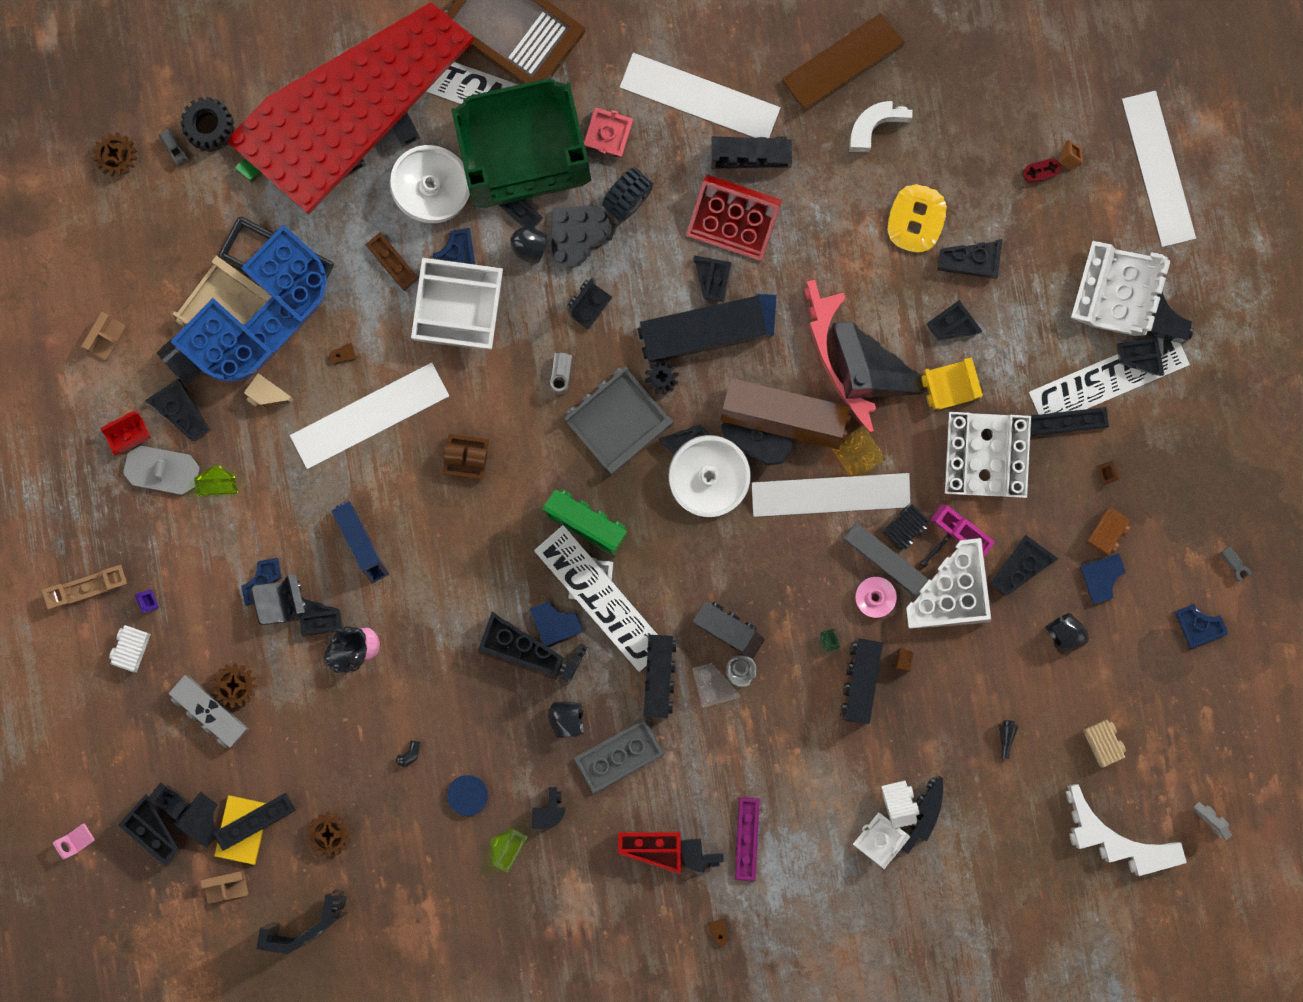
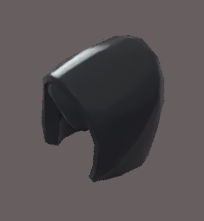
[510,227,548,264]
[1045,613,1089,654]
[548,701,584,738]

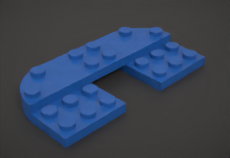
[170,225,327,382]

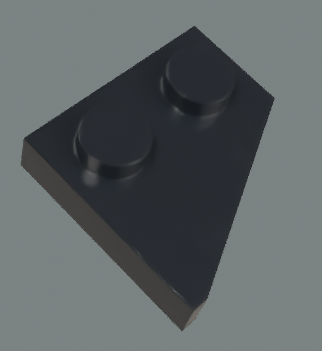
[926,300,982,341]
[1116,337,1164,376]
[658,425,710,456]
[300,597,343,637]

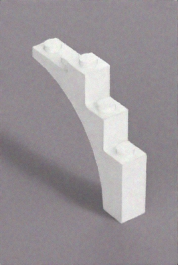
[1066,784,1187,876]

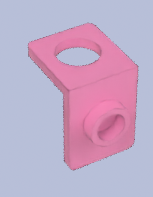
[53,824,94,860]

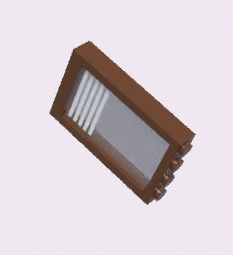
[444,0,585,84]

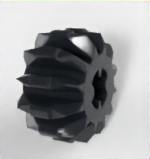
[645,360,679,395]

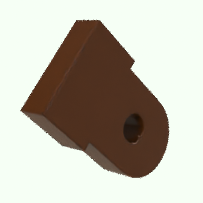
[329,343,356,364]
[709,919,728,946]

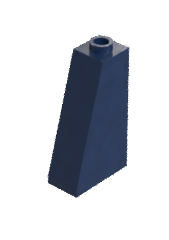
[332,501,389,584]

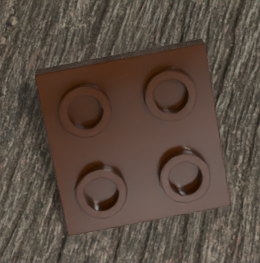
[443,434,489,480]

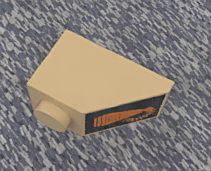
[244,373,294,407]

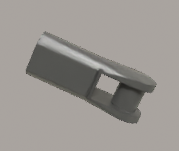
[159,129,189,166]

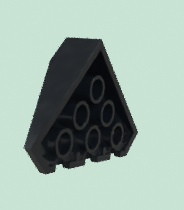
[832,322,924,399]

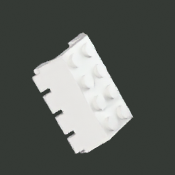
[1071,241,1170,336]

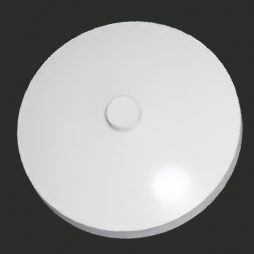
[390,145,470,223]
[668,435,750,517]

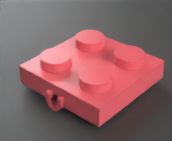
[584,107,633,158]

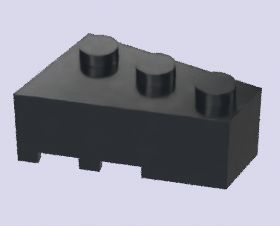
[693,601,765,659]
[118,794,180,868]

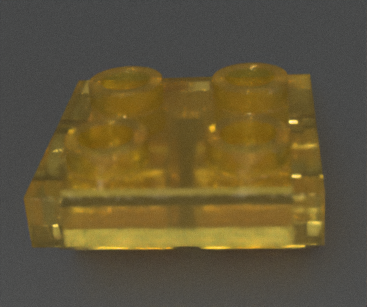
[832,426,886,477]

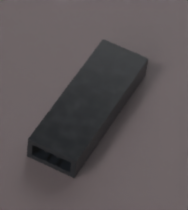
[637,295,768,364]

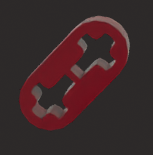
[1022,159,1061,183]

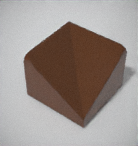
[894,648,913,672]

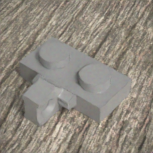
[1193,802,1232,840]

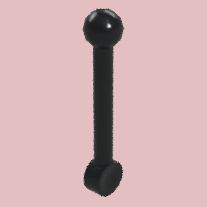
[920,534,951,568]

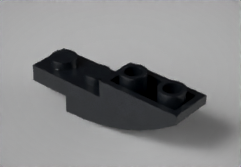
[900,776,943,854]

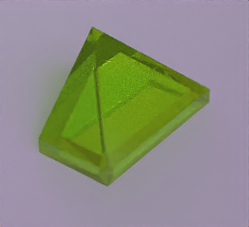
[194,464,238,496]
[490,828,528,872]

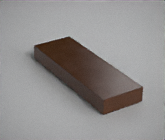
[365,232,419,291]

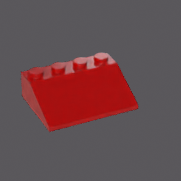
[686,174,783,261]

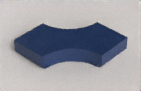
[241,558,282,606]

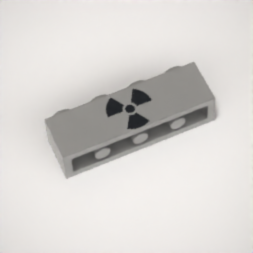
[168,675,249,748]

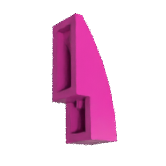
[930,504,995,558]

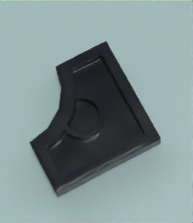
[174,792,218,848]

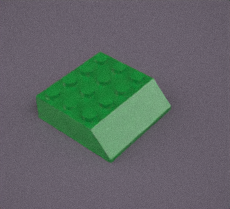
[542,489,628,557]

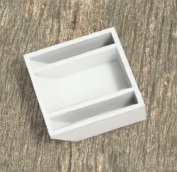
[411,258,503,349]

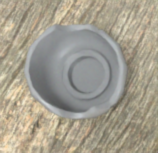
[726,654,756,687]

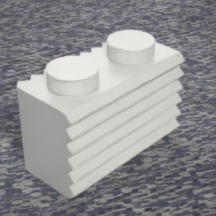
[109,625,151,673]
[881,780,919,829]

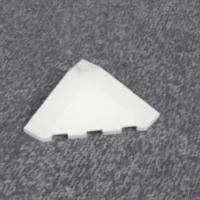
[906,538,991,629]

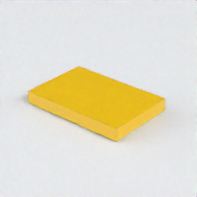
[215,795,266,865]

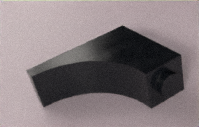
[1146,292,1194,344]

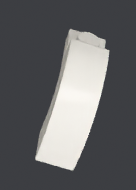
[849,101,912,152]

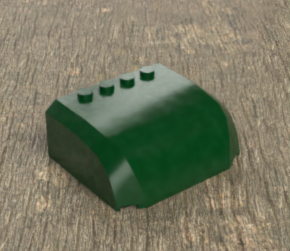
[451,78,592,208]

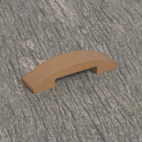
[42,565,127,610]

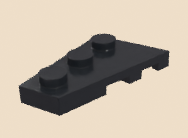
[937,239,1002,279]
[145,379,211,442]
[559,644,588,683]

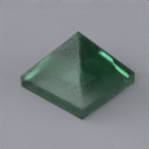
[820,628,841,652]

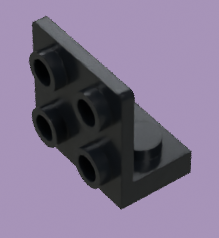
[567,277,612,330]

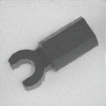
[1219,546,1251,582]

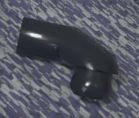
[396,740,420,767]

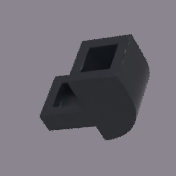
[156,339,201,386]
[147,782,191,820]
[532,787,566,829]
[680,838,724,872]

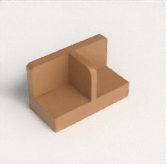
[81,312,126,360]
[200,871,249,904]

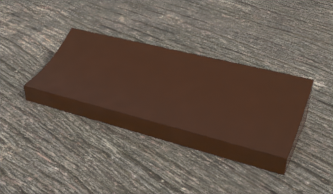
[782,13,905,113]

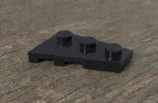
[989,535,1059,596]

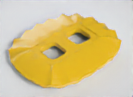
[887,184,947,253]

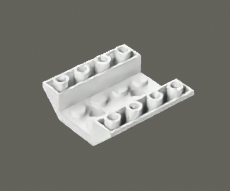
[945,412,1031,498]

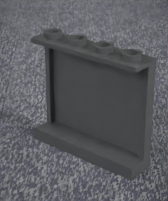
[564,366,674,476]

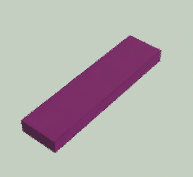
[735,797,760,881]

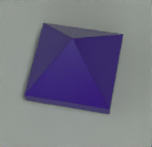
[135,590,159,613]

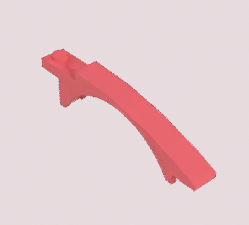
[804,280,876,434]

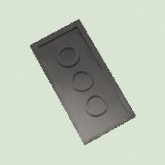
[573,719,665,794]

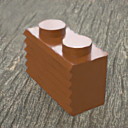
[1086,507,1131,555]

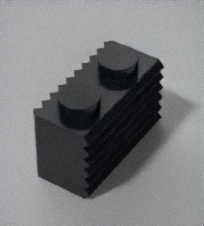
[881,503,929,550]

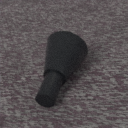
[998,720,1019,759]

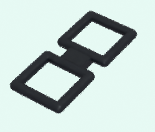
[218,217,334,279]

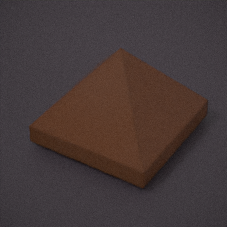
[1098,460,1121,485]

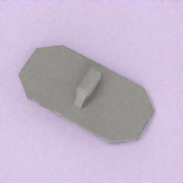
[123,446,200,495]

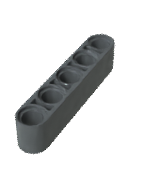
[843,523,929,598]

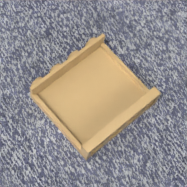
[173,256,271,327]

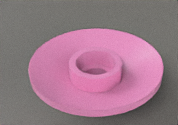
[856,577,897,618]

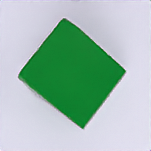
[235,159,261,183]

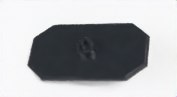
[721,422,793,466]

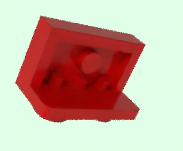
[100,410,151,456]

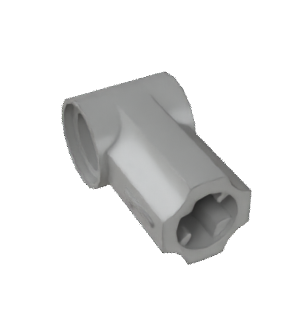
[550,353,572,395]

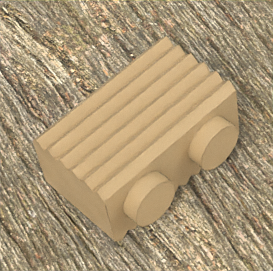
[1083,720,1126,767]

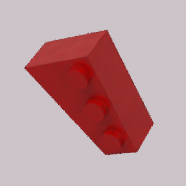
[618,831,681,874]

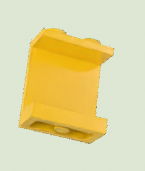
[921,357,983,411]

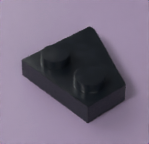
[693,255,732,303]

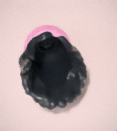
[324,626,380,673]

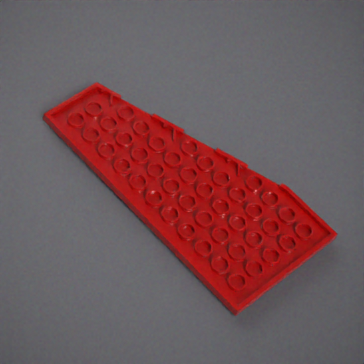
[227,2,475,215]

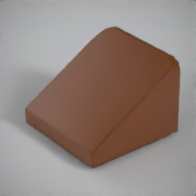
[1059,140,1083,170]

